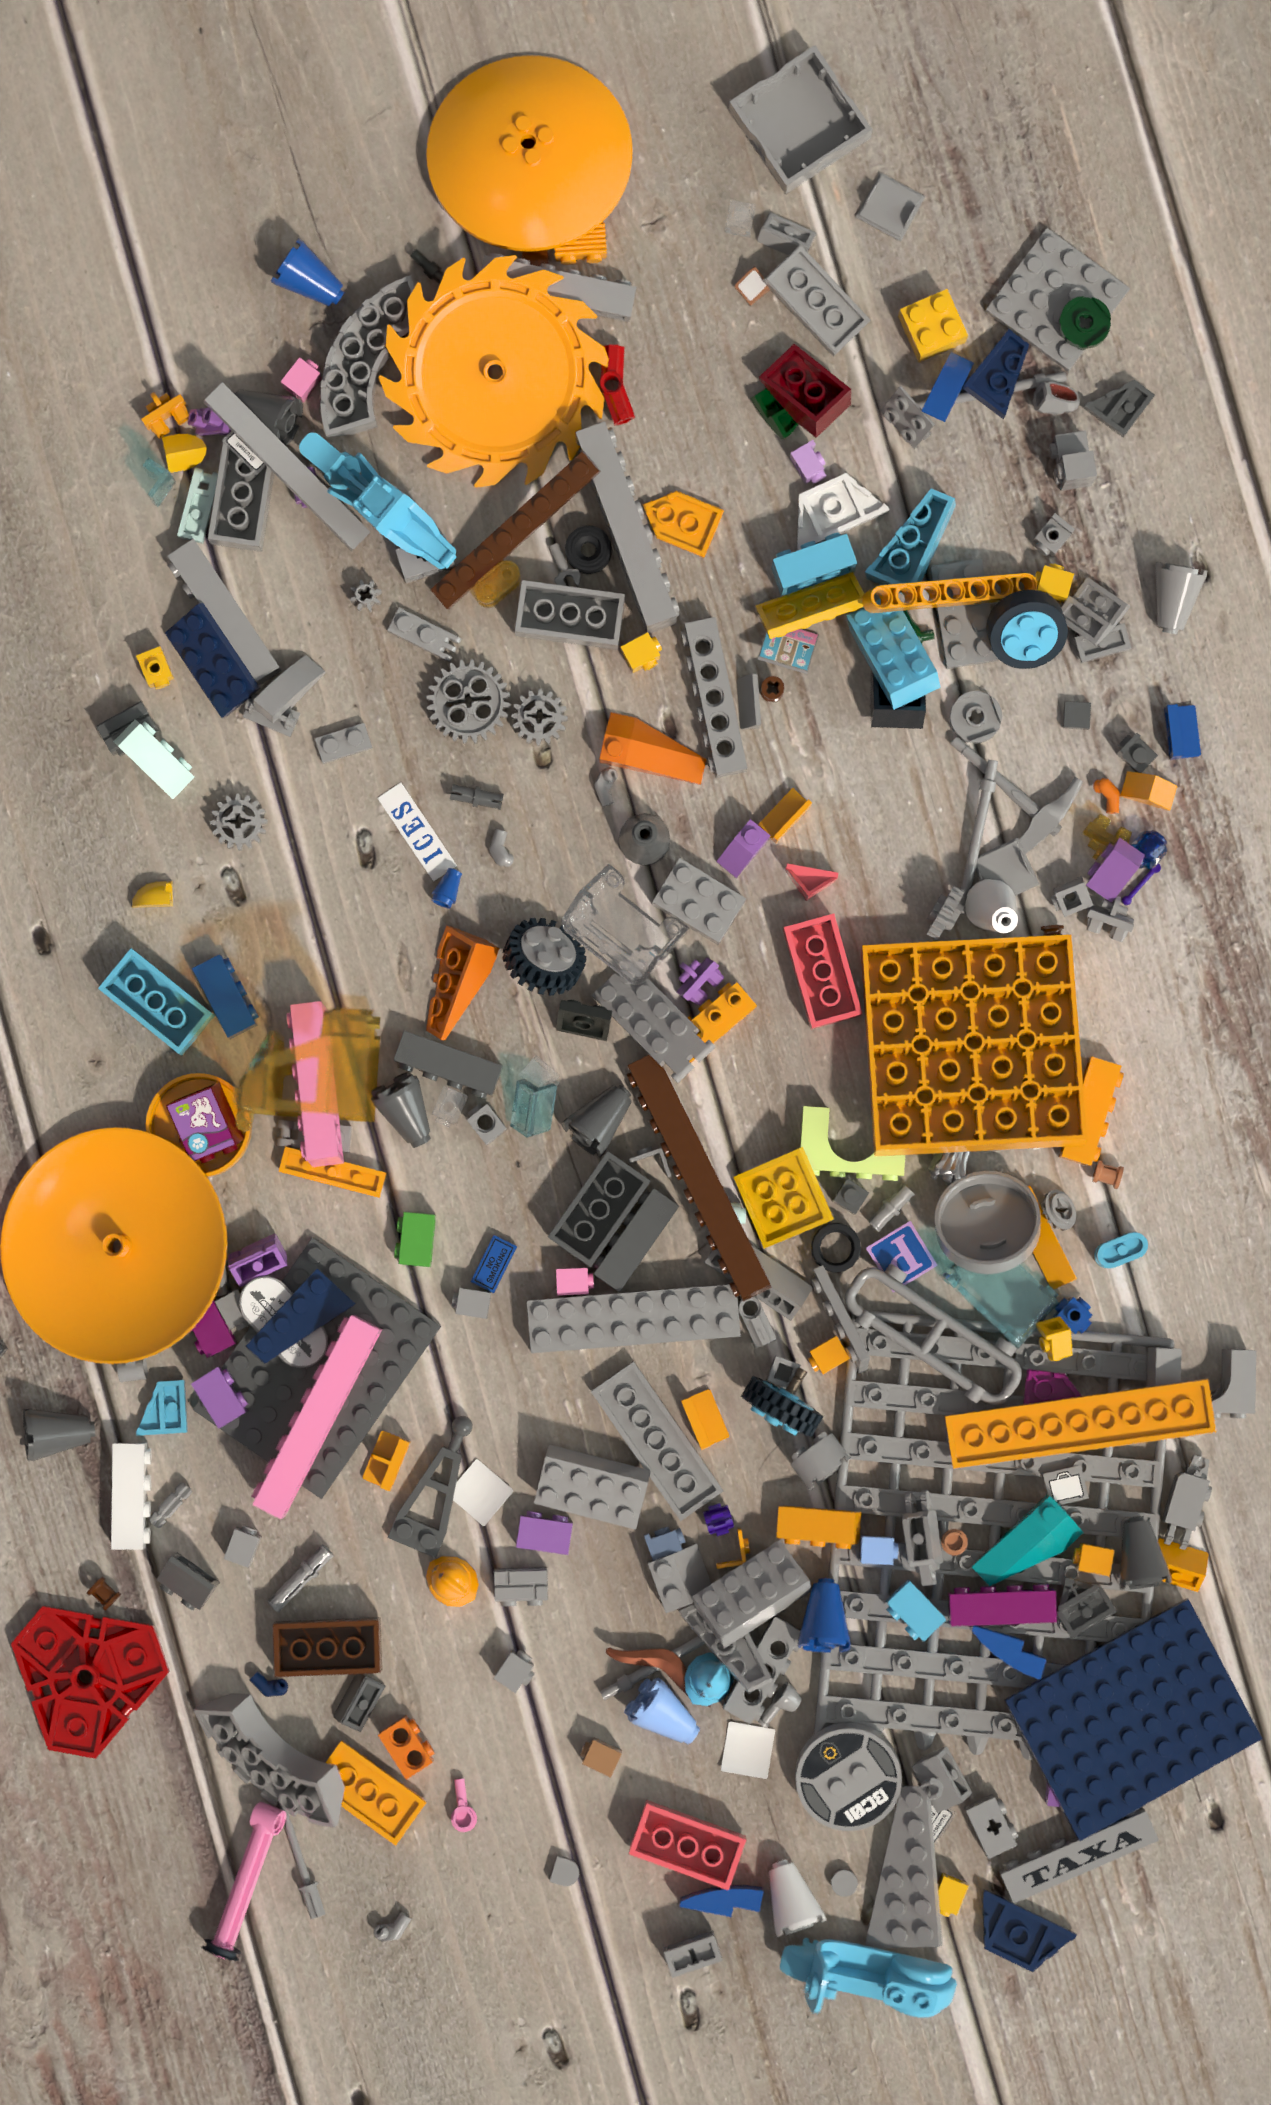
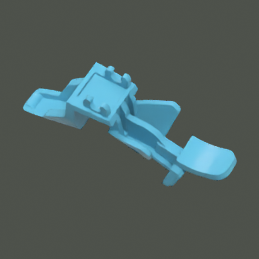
[299,433,457,569]

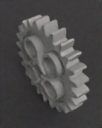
[426,659,511,744]

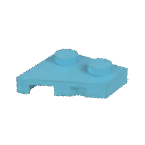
[136,1380,188,1436]

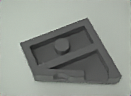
[1084,380,1155,437]

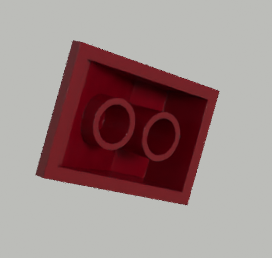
[759,344,851,438]

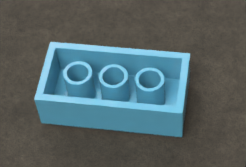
[846,599,941,710]
[98,948,215,1056]

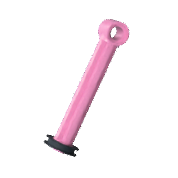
[201,1801,286,1961]

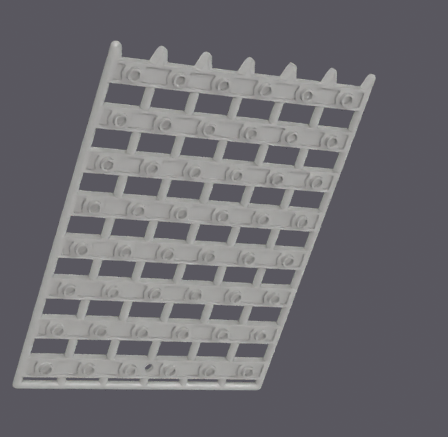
[814,1310,1174,1760]

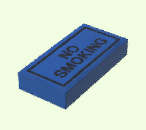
[471,1235,517,1293]

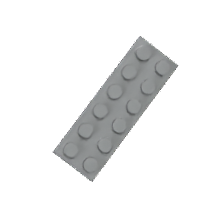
[591,1362,723,1521]

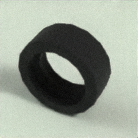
[811,1223,861,1273]

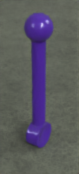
[1122,863,1161,905]

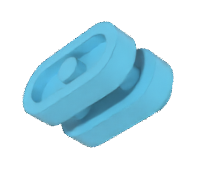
[1094,1232,1148,1268]

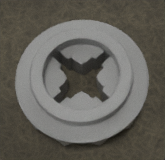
[1041,1190,1076,1231]

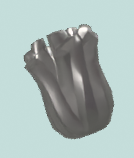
[928,1152,971,1186]

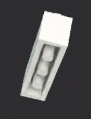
[111,1443,152,1550]

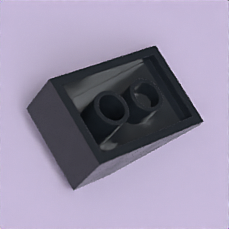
[870,670,926,729]

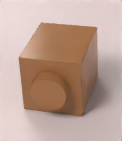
[580,1737,622,1778]

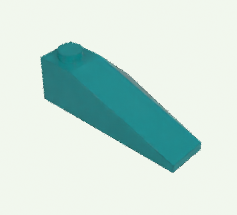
[971,1494,1084,1586]

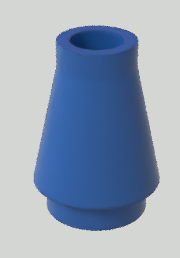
[432,868,462,909]

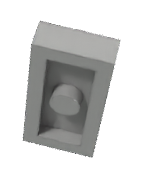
[1074,623,1132,663]
[315,723,373,764]

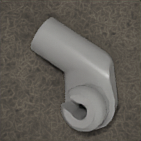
[594,768,618,807]
[489,829,514,867]
[374,1912,412,1942]

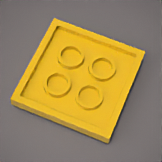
[733,1147,834,1249]

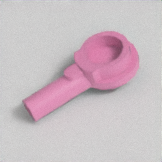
[451,1778,477,1832]

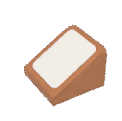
[734,266,770,306]

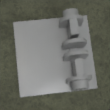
[881,386,935,449]

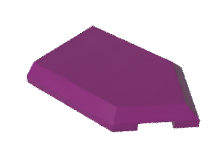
[1023,1369,1082,1405]

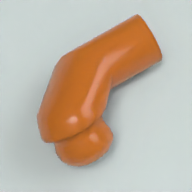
[1093,778,1120,814]

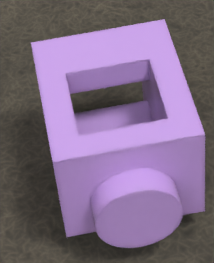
[790,440,827,484]

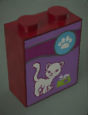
[166,1082,244,1164]

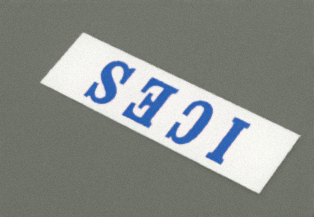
[378,783,457,882]

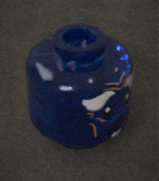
[1130,830,1167,869]

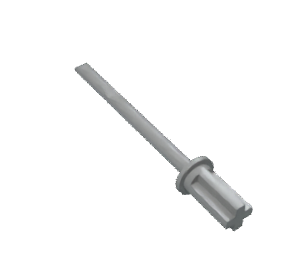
[278,1803,325,1919]

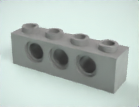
[723,1615,801,1725]

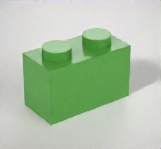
[394,1212,436,1267]

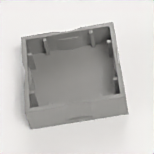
[729,45,873,194]

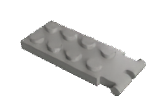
[592,960,716,1083]

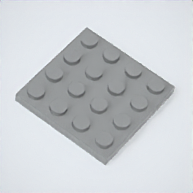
[985,228,1130,372]

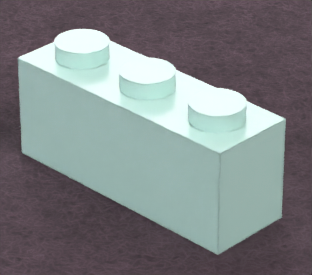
[113,720,194,799]

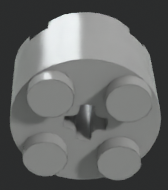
[791,1431,851,1490]

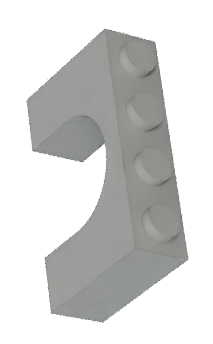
[1147,1347,1256,1418]

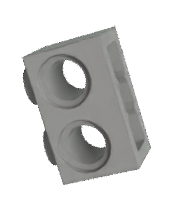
[663,1931,722,1978]

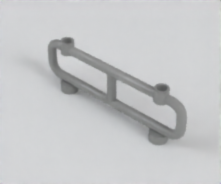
[845,1263,1022,1405]

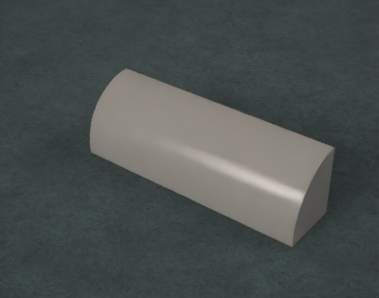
[704,1246,813,1321]

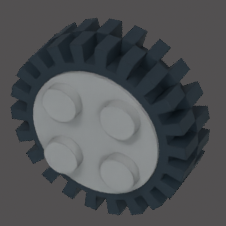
[502,918,587,996]

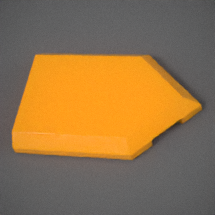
[643,491,724,558]

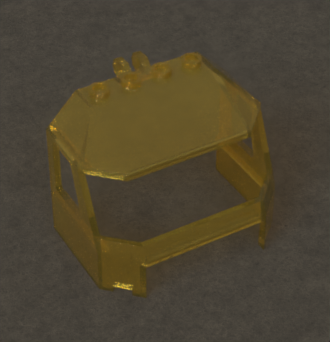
[233,1007,380,1132]

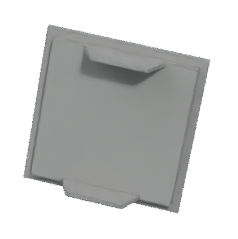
[856,172,925,242]
[975,837,1040,896]

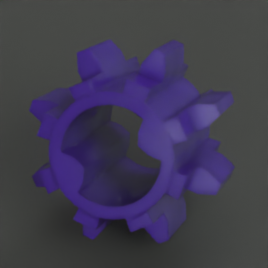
[703,1503,734,1536]

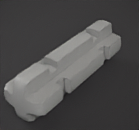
[149,1482,192,1528]

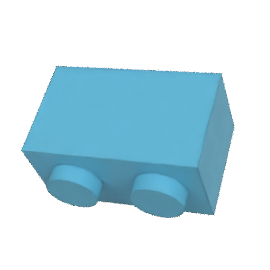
[886,1579,947,1641]

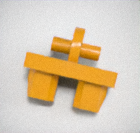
[141,392,189,439]

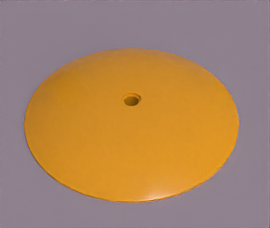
[0,1128,227,1364]

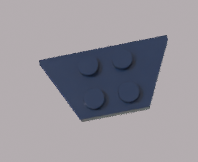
[983,1889,1077,1972]

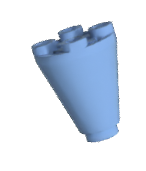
[624,1678,700,1744]

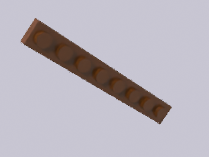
[430,451,601,609]

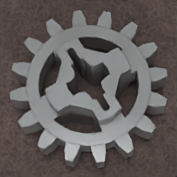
[511,689,568,746]
[210,794,268,851]
[926,885,965,940]

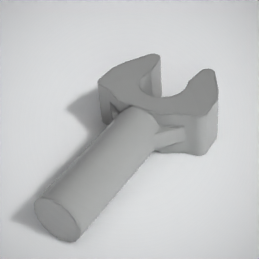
[549,543,581,587]

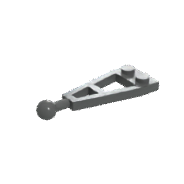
[388,1416,473,1558]

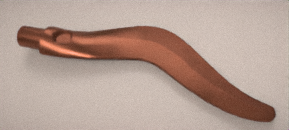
[606,1648,712,1707]

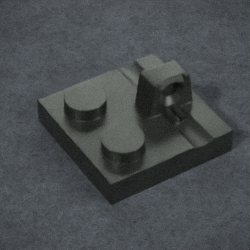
[556,1000,612,1041]

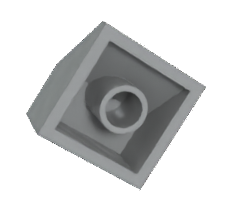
[648,1543,711,1613]

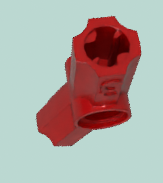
[600,344,635,426]

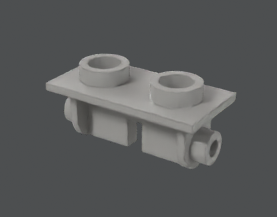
[243,694,301,737]

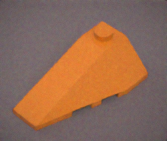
[599,712,706,785]
[426,925,500,1041]

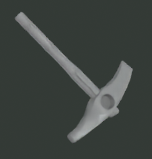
[951,736,1083,854]

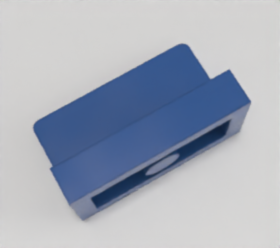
[1164,704,1201,760]

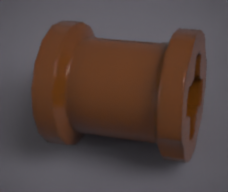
[761,676,785,703]
[87,1576,121,1611]

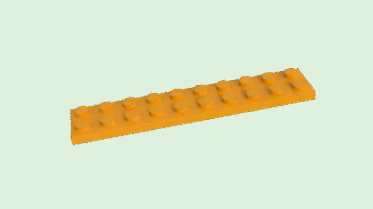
[945,1379,1216,1469]

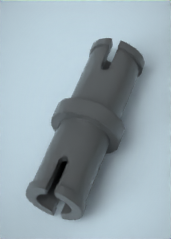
[450,784,504,810]

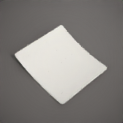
[453,1459,513,1526]
[721,1722,775,1779]

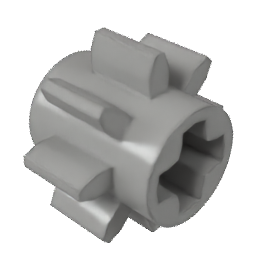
[350,579,382,612]

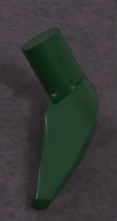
[903,610,935,644]

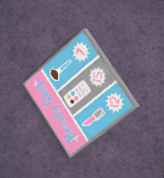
[757,629,819,674]

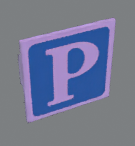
[866,1221,938,1292]

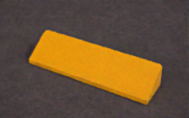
[1027,1185,1077,1290]

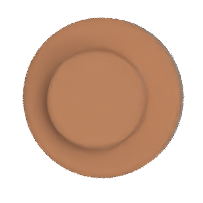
[941,1529,968,1555]

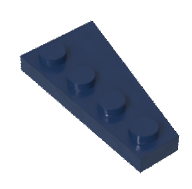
[245,1269,355,1364]

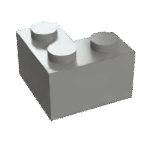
[1049,430,1097,491]

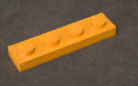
[278,1146,387,1198]

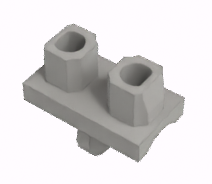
[1086,896,1134,942]

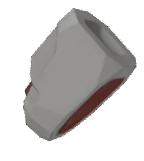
[1033,381,1080,415]

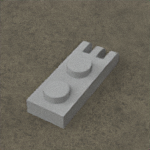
[387,608,461,662]

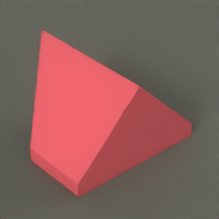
[785,863,838,901]

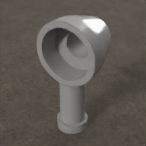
[757,1682,802,1728]

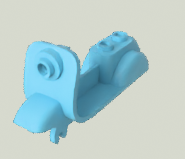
[780,1938,957,2018]

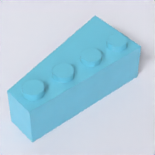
[865,488,956,594]

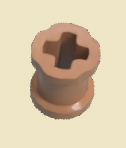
[1092,1160,1124,1189]

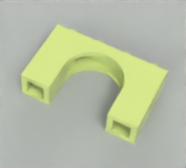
[800,1106,905,1181]

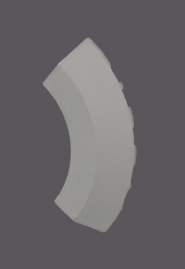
[320,275,415,437]
[194,1693,345,1828]

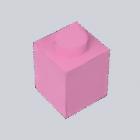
[281,357,322,403]
[556,1268,594,1295]

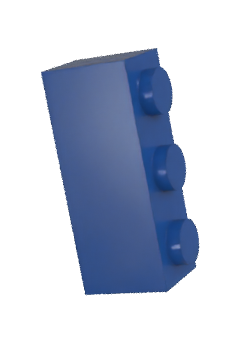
[192,954,259,1039]

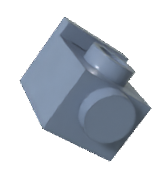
[644,1526,685,1561]

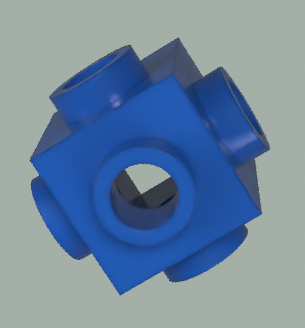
[1053,1297,1093,1334]

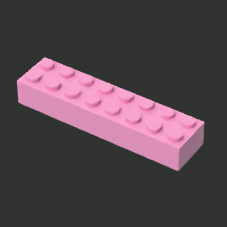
[251,1315,383,1519]

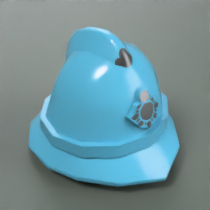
[685,1652,733,1706]

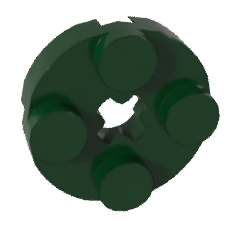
[1058,296,1111,350]

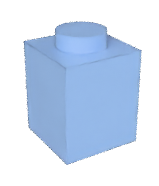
[860,1535,898,1565]

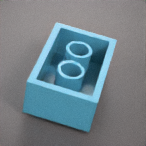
[771,532,857,596]

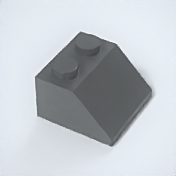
[157,1552,220,1610]

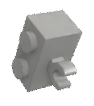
[912,1746,972,1813]

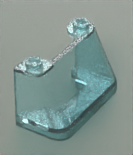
[939,1262,1059,1349]

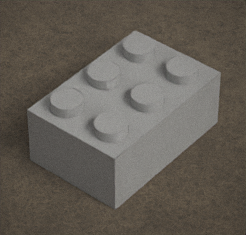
[652,858,746,945]

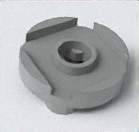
[950,691,1002,744]

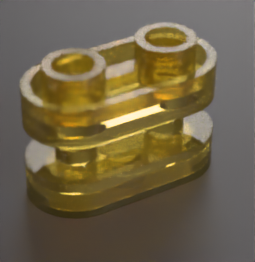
[474,560,521,608]

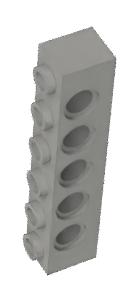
[681,617,748,778]

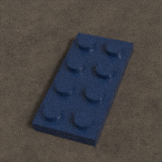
[165,603,260,718]

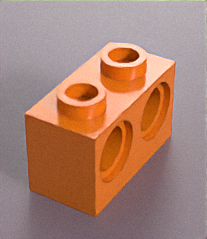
[378,1715,435,1780]

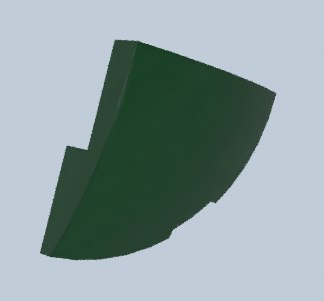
[750,388,798,440]

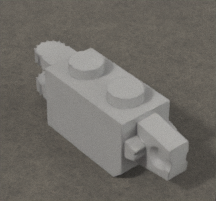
[1162,1455,1212,1550]

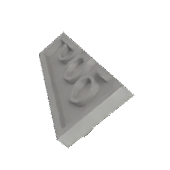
[811,1265,870,1374]
[679,1604,772,1693]

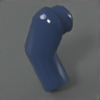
[249,1671,288,1697]

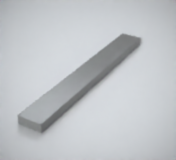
[203,382,370,551]

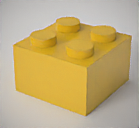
[898,289,968,363]

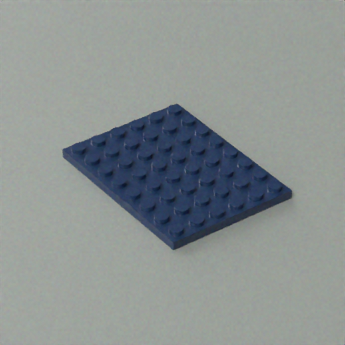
[1004,1598,1262,1841]

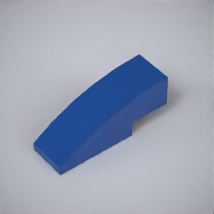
[922,352,974,422]
[970,1626,1047,1680]
[679,1885,764,1917]

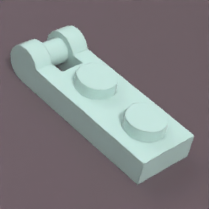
[177,468,218,544]

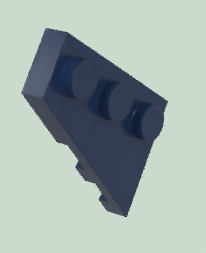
[962,329,1030,419]

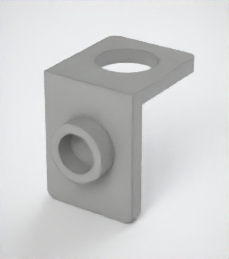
[628,1146,672,1178]

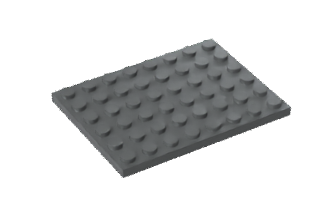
[193,1237,442,1499]

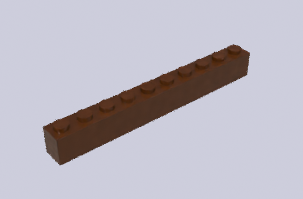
[626,1055,771,1302]

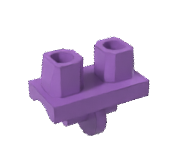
[188,408,232,436]
[676,957,724,1006]

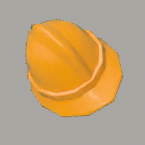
[426,1556,479,1607]

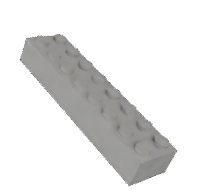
[576,421,679,634]
[527,1285,741,1353]

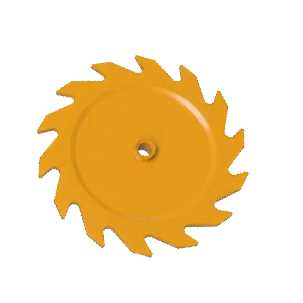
[379,255,609,488]

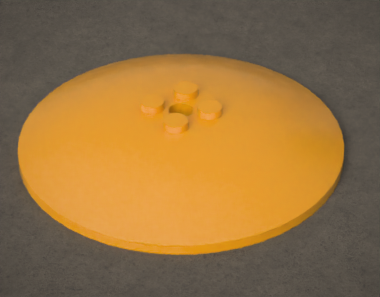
[426,55,633,251]

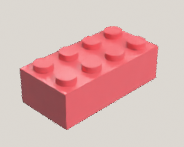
[783,913,862,1030]
[629,1800,746,1890]

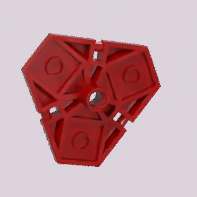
[11,1605,170,1759]

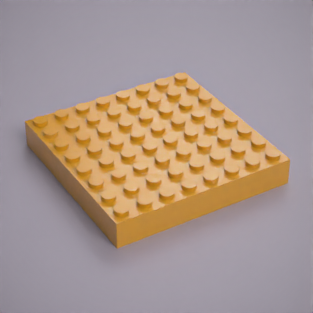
[861,935,1087,1156]

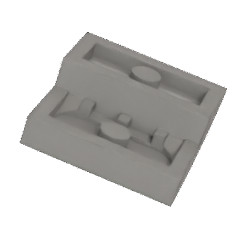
[1061,577,1130,645]

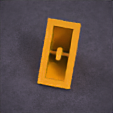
[1120,771,1177,811]

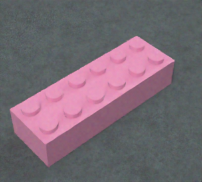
[287,1001,344,1167]

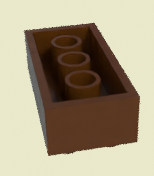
[273,1617,382,1677]

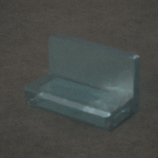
[143,457,176,507]
[510,1079,557,1138]

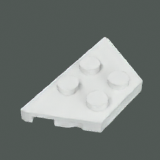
[797,473,890,550]

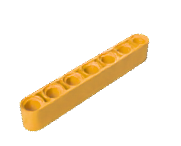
[862,573,1037,613]

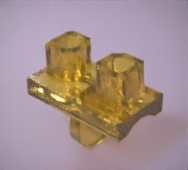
[1082,814,1132,860]

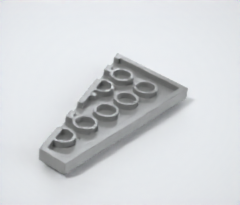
[865,1785,943,1948]

